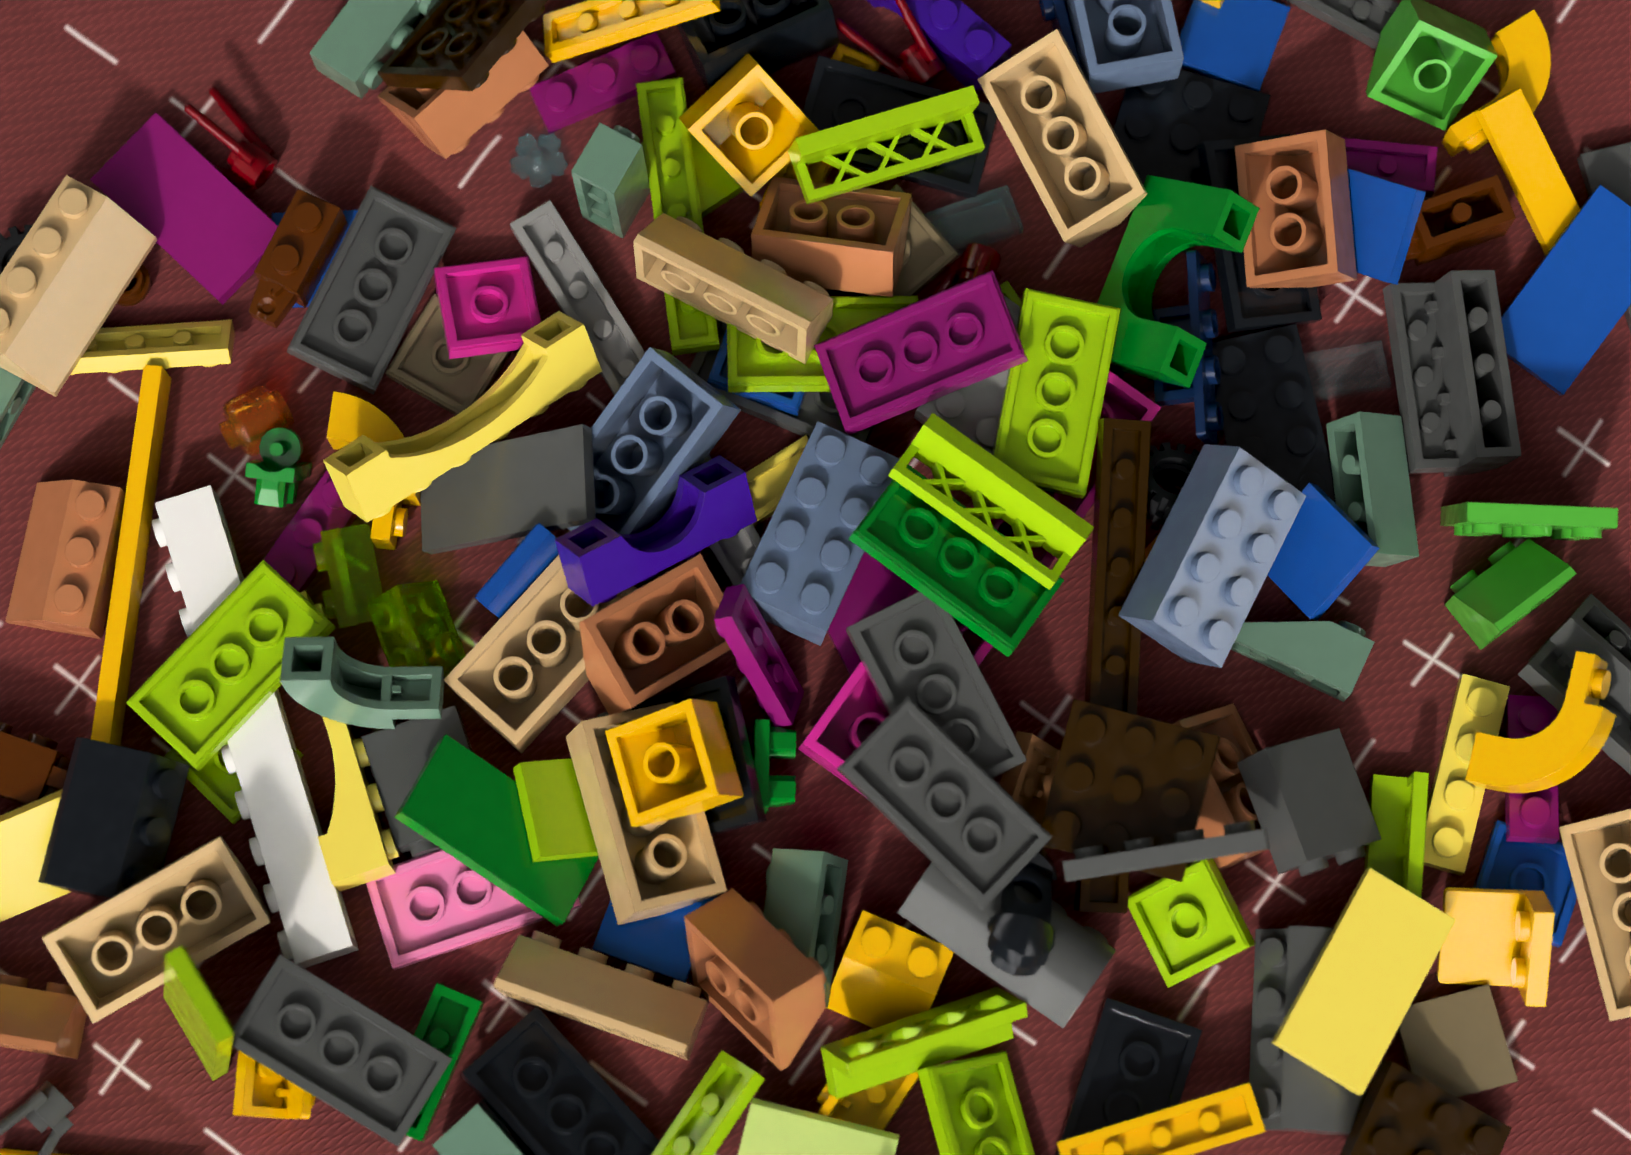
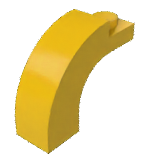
[1465,651,1616,793]

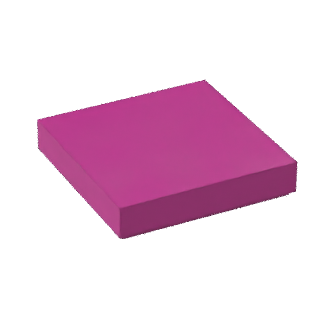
[434,256,541,359]

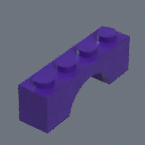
[866,0,1012,96]
[555,455,757,607]

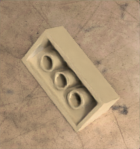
[978,29,1148,248]
[0,175,157,397]
[633,213,833,364]
[444,555,637,754]
[566,702,727,925]
[1559,809,1631,1021]
[42,836,270,1024]
[493,931,709,1061]

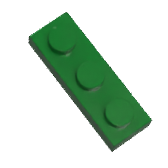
[406,983,484,1142]

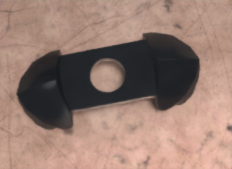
[987,848,1057,976]

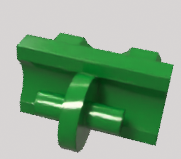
[245,427,312,508]
[753,719,796,814]

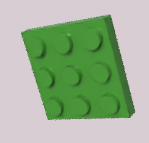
[1440,502,1618,541]

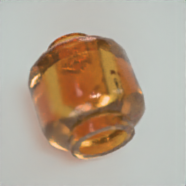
[218,386,294,456]

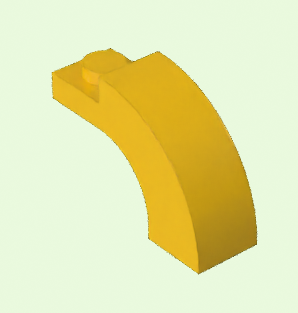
[1441,9,1551,157]
[326,391,421,550]

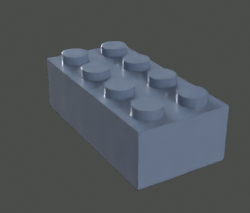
[1065,0,1184,94]
[567,347,741,534]
[740,421,899,646]
[1118,444,1306,668]

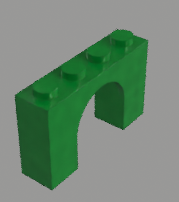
[1097,175,1260,388]

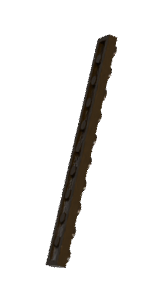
[1074,418,1151,913]

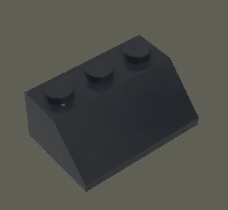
[677,0,840,91]
[38,737,190,901]

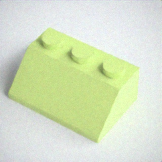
[738,1098,900,1155]

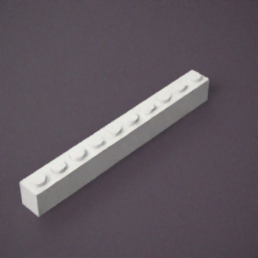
[152,485,359,969]

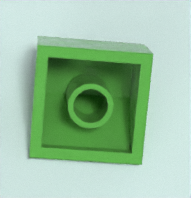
[1366,0,1498,131]
[1445,538,1577,650]

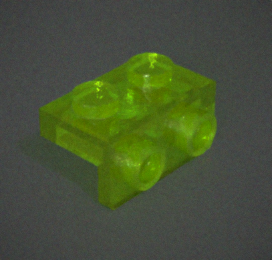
[313,524,387,628]
[367,580,466,678]

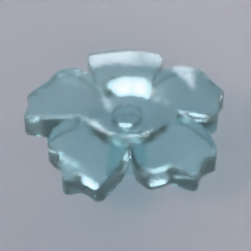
[510,133,568,188]

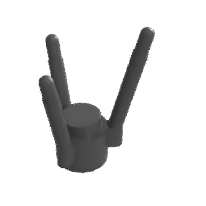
[0,1080,75,1155]

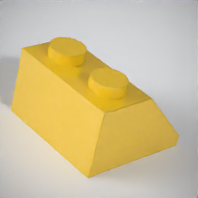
[679,53,819,197]
[605,699,744,827]
[826,910,954,1029]

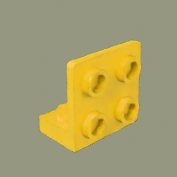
[1437,887,1555,1007]

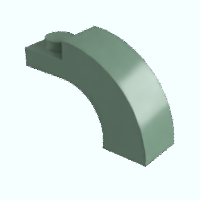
[280,637,445,729]

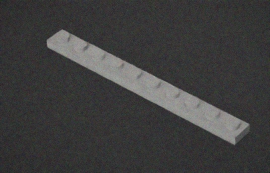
[510,200,761,586]

